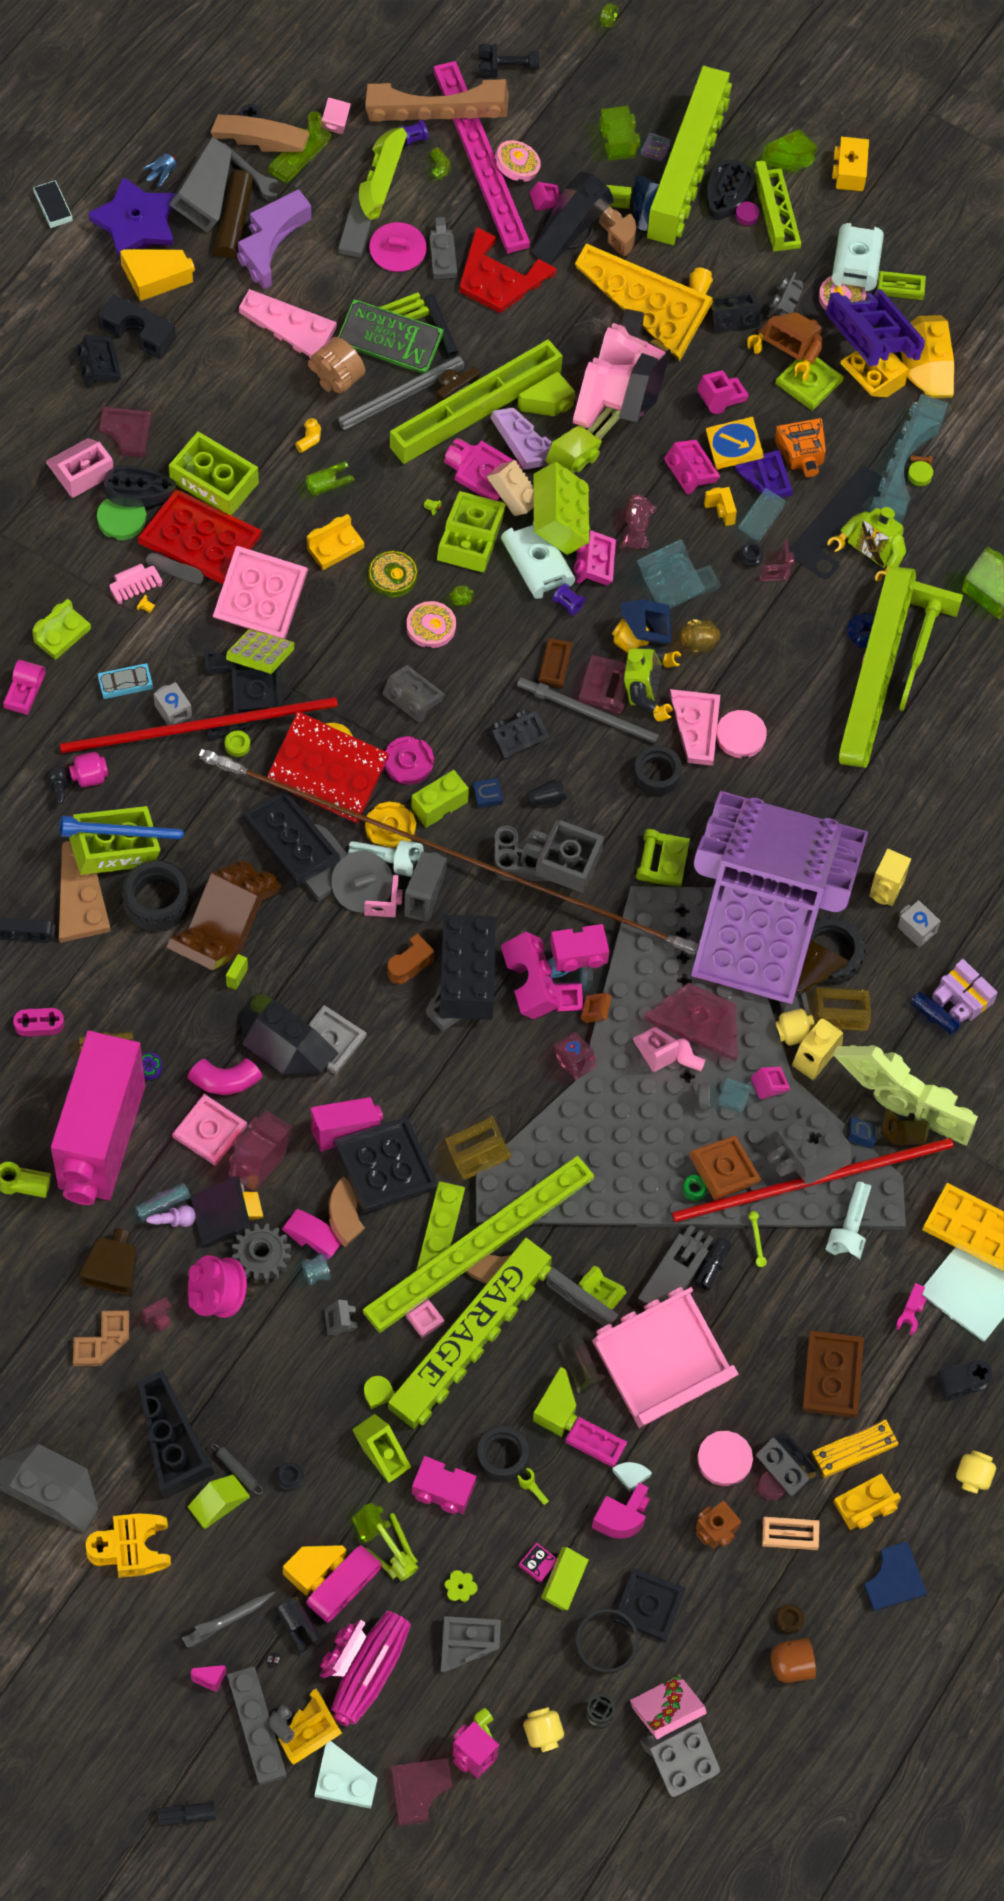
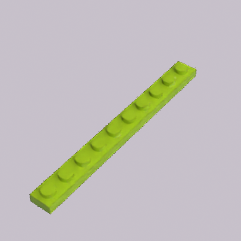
[363,1156,594,1333]

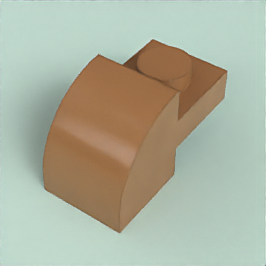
[599,206,636,257]

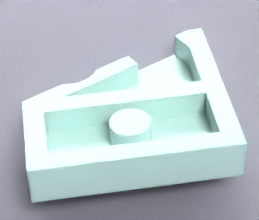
[315,1741,377,1809]

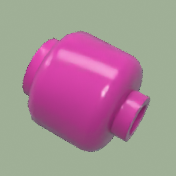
[69,752,108,788]

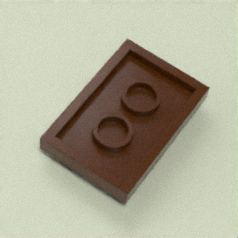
[802,1330,864,1418]

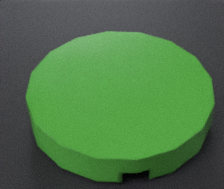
[97,498,147,540]

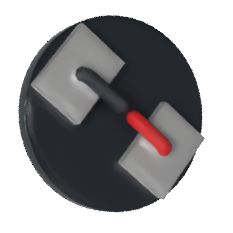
[267,1653,280,1667]

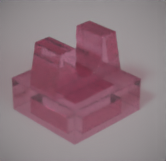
[141,1297,171,1331]

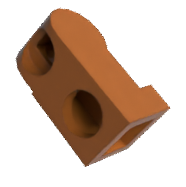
[387,933,434,984]

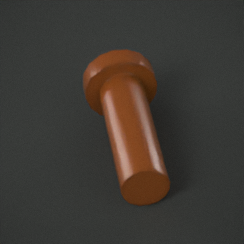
[910,455,933,466]

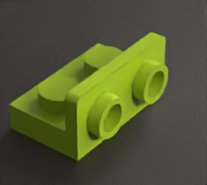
[32,599,91,660]

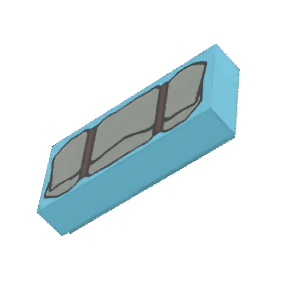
[98,663,153,699]

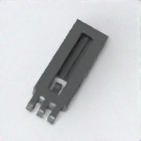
[637,1225,714,1308]

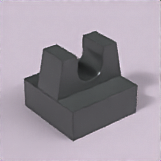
[324,1300,358,1336]

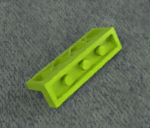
[754,161,801,252]

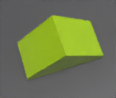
[188,1474,250,1530]

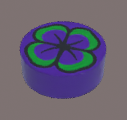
[142,1052,162,1080]

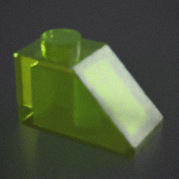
[760,129,818,171]

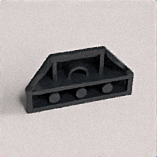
[241,993,339,1076]

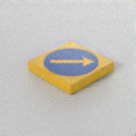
[706,417,764,470]

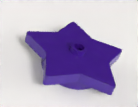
[89,178,175,257]

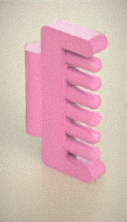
[110,564,162,604]

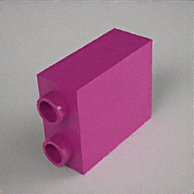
[51,1031,145,1205]

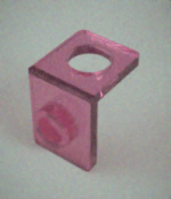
[760,539,794,581]

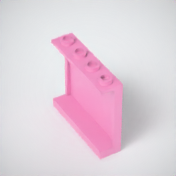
[592,1287,739,1428]

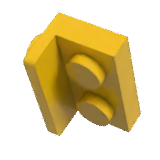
[307,514,364,570]
[833,1474,901,1530]

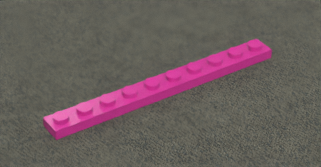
[433,61,530,253]

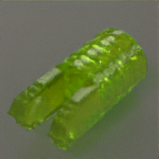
[306,461,354,496]

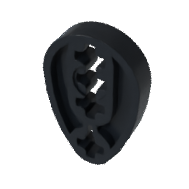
[706,160,755,220]
[103,465,176,507]

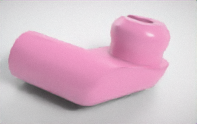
[677,1038,706,1072]

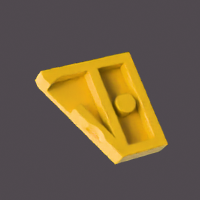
[278,1689,342,1765]

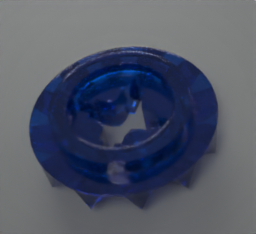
[847,612,876,648]

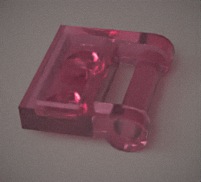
[578,655,626,714]

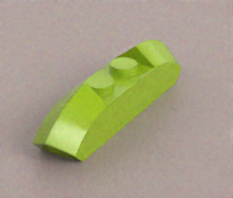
[359,127,407,220]

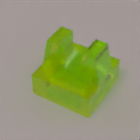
[352,1503,391,1543]

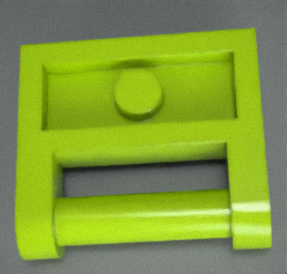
[636,829,690,887]

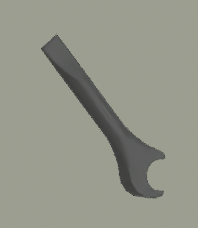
[224,143,278,202]
[182,1592,275,1648]

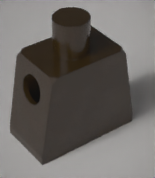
[80,1228,137,1297]

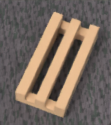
[762,1517,819,1550]

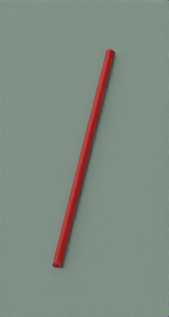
[60,697,338,753]
[672,1138,954,1223]

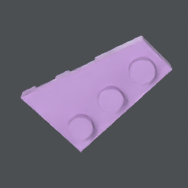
[490,408,552,469]

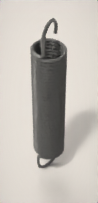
[211,1444,263,1494]

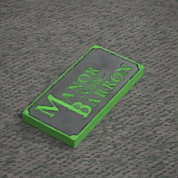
[338,299,444,374]

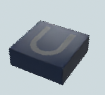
[473,778,503,808]
[847,1116,876,1149]

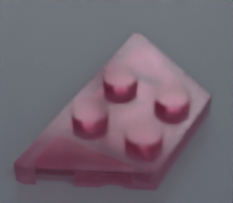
[644,983,738,1062]

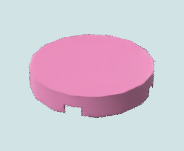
[716,710,767,758]
[697,1431,753,1486]

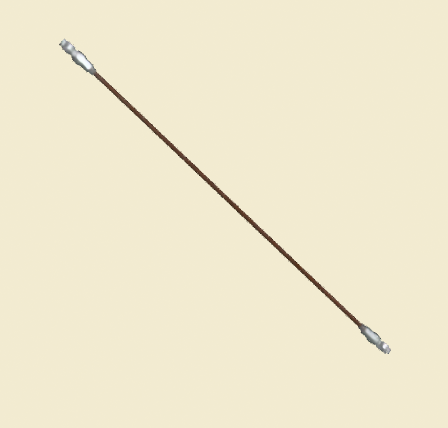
[199,749,699,955]

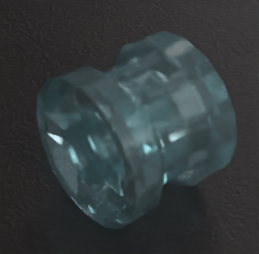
[301,1254,331,1286]

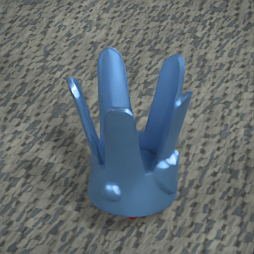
[143,153,177,188]

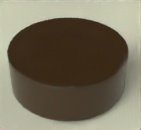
[775,1604,804,1634]

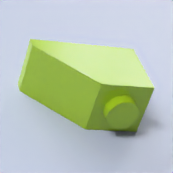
[518,371,575,416]
[533,1367,578,1437]
[352,1414,411,1483]

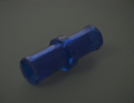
[910,991,961,1036]

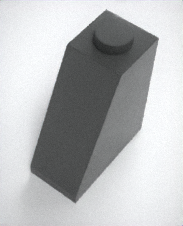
[405,852,447,923]

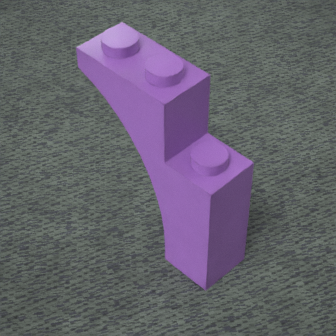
[237,189,311,290]

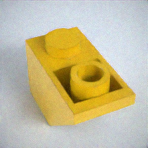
[283,1546,346,1597]

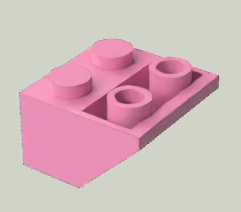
[46,438,113,498]

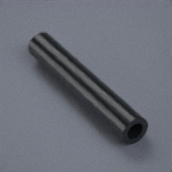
[423,294,459,358]

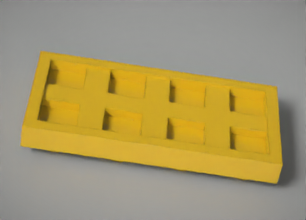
[922,1183,1004,1272]

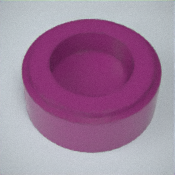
[735,202,760,226]

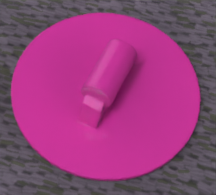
[370,222,426,272]

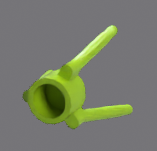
[365,1513,419,1581]

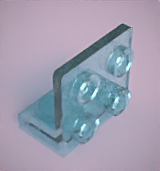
[637,539,705,609]

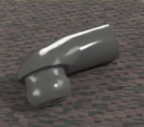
[269,1705,295,1743]

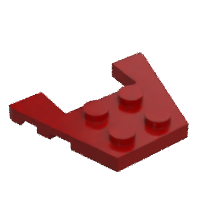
[460,227,557,313]

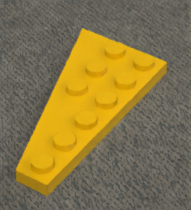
[575,244,713,361]

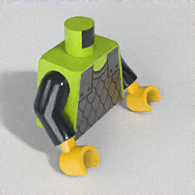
[624,645,681,722]

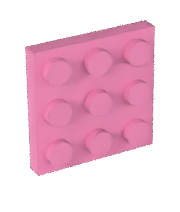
[213,546,308,639]

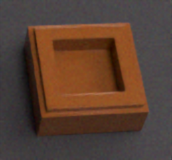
[581,993,612,1023]

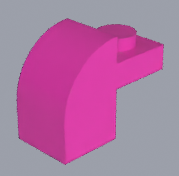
[697,370,749,414]
[592,1483,650,1539]

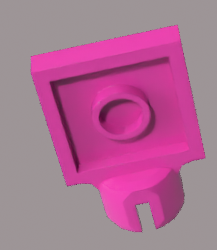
[444,438,522,501]

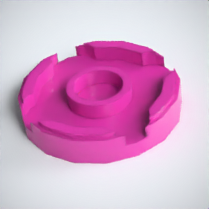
[384,736,434,785]

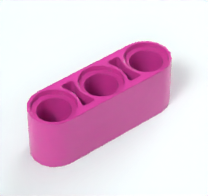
[306,1545,383,1623]

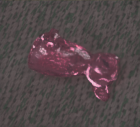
[619,494,656,549]

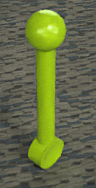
[748,1211,767,1267]

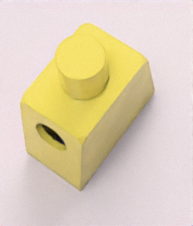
[792,1018,843,1080]

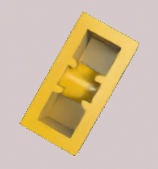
[832,137,869,191]

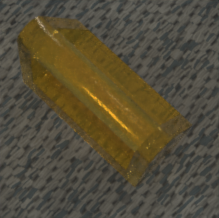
[816,987,871,1031]
[445,1116,512,1180]

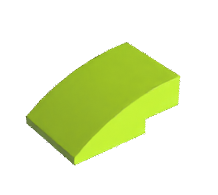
[437,491,506,573]

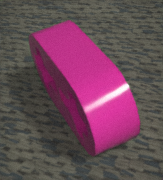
[13,1008,64,1036]

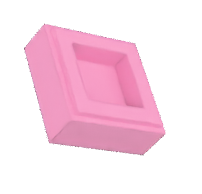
[406,1299,445,1338]

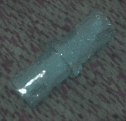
[135,1182,191,1222]

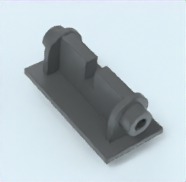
[767,272,804,318]

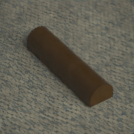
[214,170,253,259]

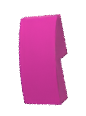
[282,1209,341,1260]

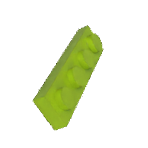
[416,1181,465,1271]

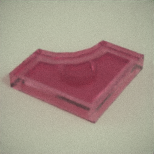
[100,407,152,457]
[391,1758,452,1826]

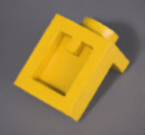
[704,487,737,526]

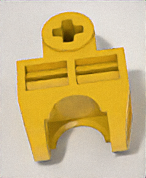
[86,1514,171,1578]

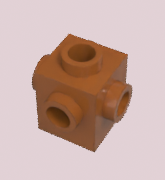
[696,1500,741,1550]

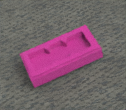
[565,1416,627,1467]

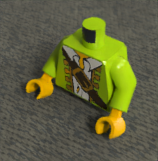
[828,507,906,581]

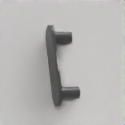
[146,552,204,584]

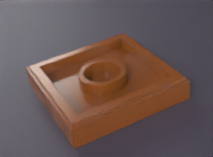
[689,1135,761,1200]

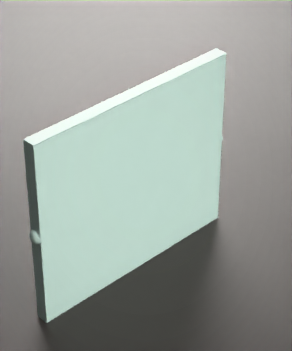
[922,1247,1004,1342]

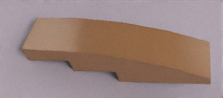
[211,114,310,152]

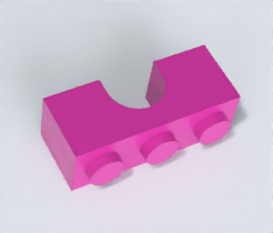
[501,932,560,1020]

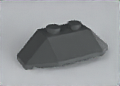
[0,1444,99,1534]

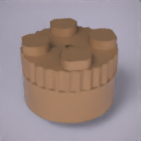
[308,337,365,394]

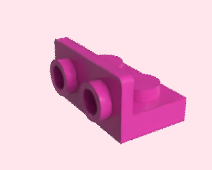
[664,440,720,494]
[574,530,616,586]

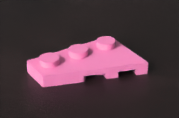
[670,689,720,766]

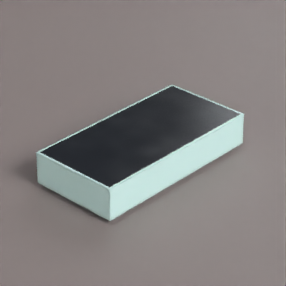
[33,180,73,228]

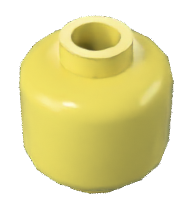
[775,1009,815,1046]
[956,1450,996,1494]
[523,1707,564,1752]

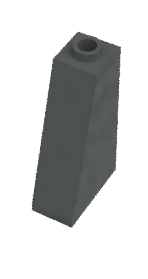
[169,137,232,233]

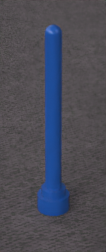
[59,816,184,839]

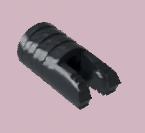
[276,1597,322,1654]

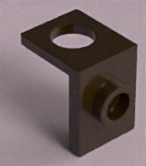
[881,1109,930,1147]

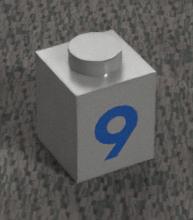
[154,682,192,725]
[897,900,941,948]

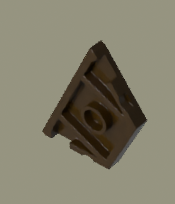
[796,940,849,995]

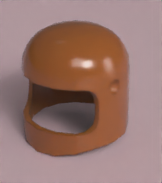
[771,1638,816,1683]

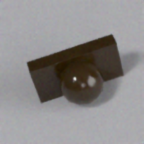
[436,366,480,404]

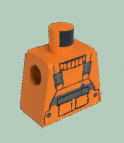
[774,418,826,477]

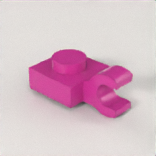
[896,1283,927,1336]

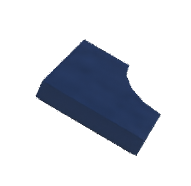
[631,175,659,231]
[864,1542,927,1612]

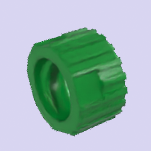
[682,1174,707,1201]

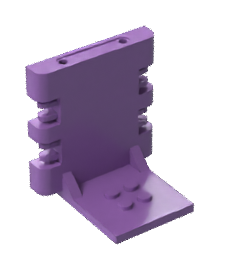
[691,791,868,1004]

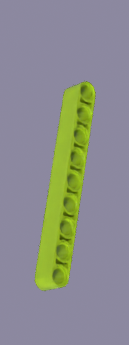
[839,566,916,768]

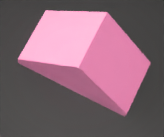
[633,1027,679,1072]

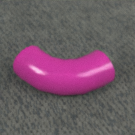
[187,1058,263,1095]

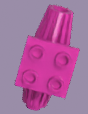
[319,1611,411,1727]

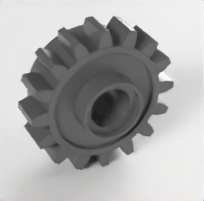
[232,1224,291,1283]

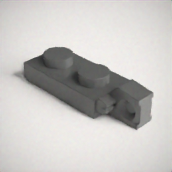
[429,217,457,279]

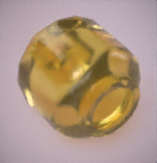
[681,619,720,652]

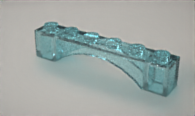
[870,394,948,524]

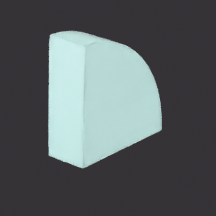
[612,1462,652,1492]

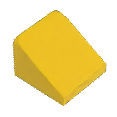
[243,1192,263,1221]

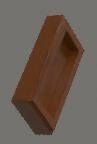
[538,638,573,689]

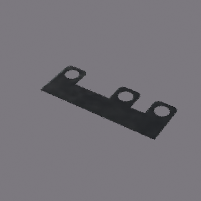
[786,465,903,579]

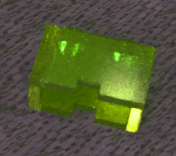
[599,105,640,161]

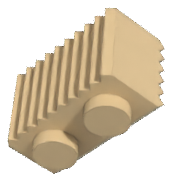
[486,460,534,516]

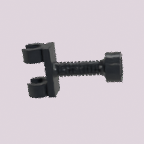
[479,44,539,79]

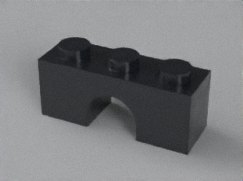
[98,294,176,360]

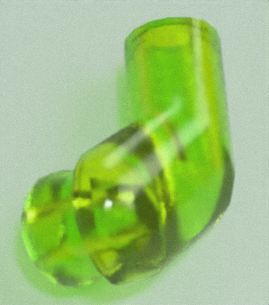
[430,147,451,179]

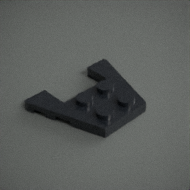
[204,650,284,741]

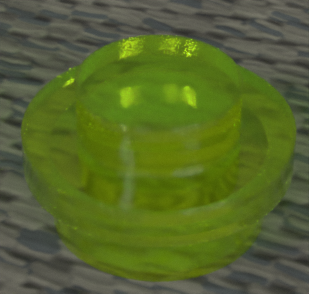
[449,586,474,605]

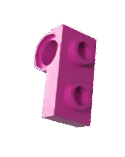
[3,659,46,715]

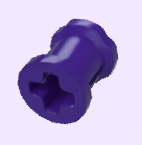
[399,120,429,147]
[552,583,586,616]

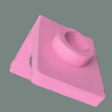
[320,98,350,135]
[364,875,403,918]

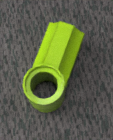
[0,1162,51,1198]

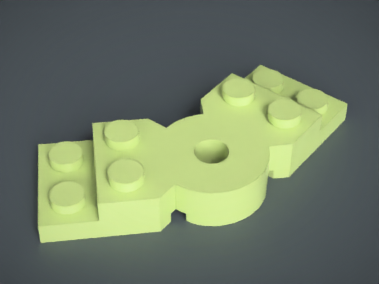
[833,1045,978,1146]

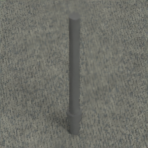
[517,677,659,744]

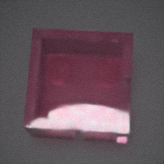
[228,1110,292,1192]

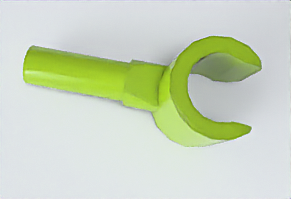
[518,1468,549,1505]
[473,1708,493,1738]

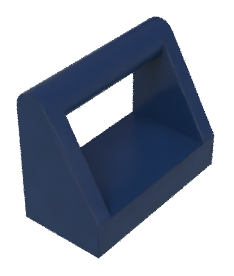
[620,599,671,645]

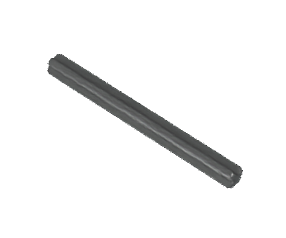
[338,356,464,430]

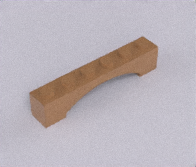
[365,79,509,122]

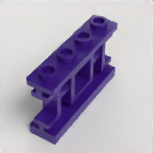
[825,289,925,366]

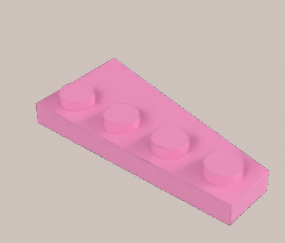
[239,289,336,359]

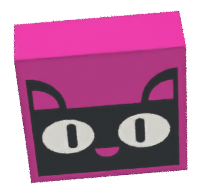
[519,1543,557,1584]

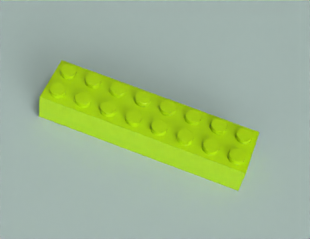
[647,66,732,246]

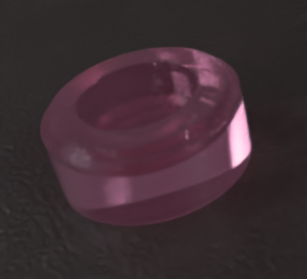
[759,1471,786,1500]

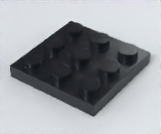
[333,1116,438,1213]

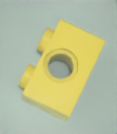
[869,849,911,907]

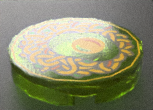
[368,550,418,597]

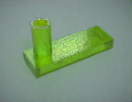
[269,112,331,183]

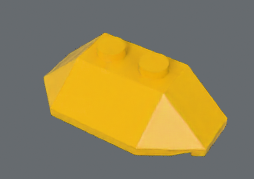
[901,315,954,398]

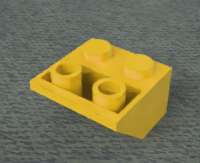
[841,351,909,398]

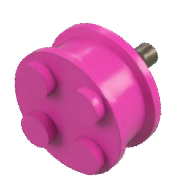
[188,1255,255,1318]

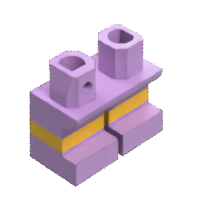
[932,959,998,1023]

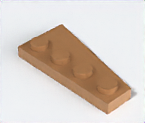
[59,841,111,943]

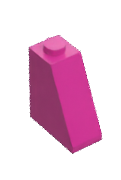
[311,1097,383,1152]

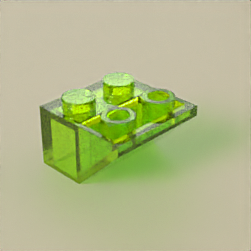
[962,546,1004,619]

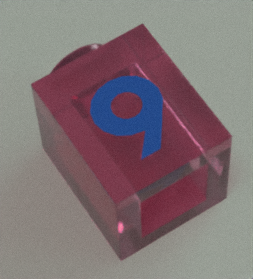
[554,1032,597,1080]

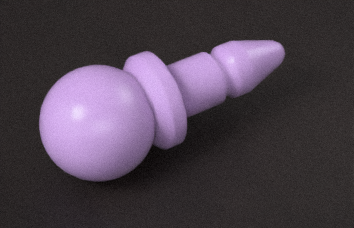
[146,1205,196,1227]

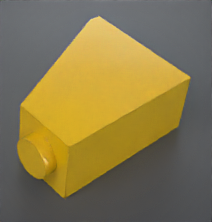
[120,250,195,301]

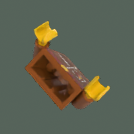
[747,312,822,381]

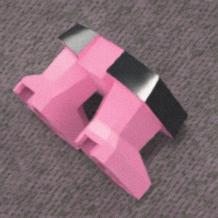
[573,323,671,428]

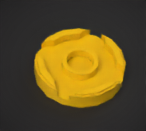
[365,802,416,849]

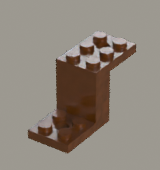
[167,861,283,970]

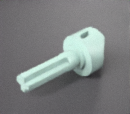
[348,840,424,877]
[825,1182,871,1259]

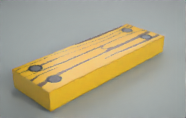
[811,1420,898,1478]

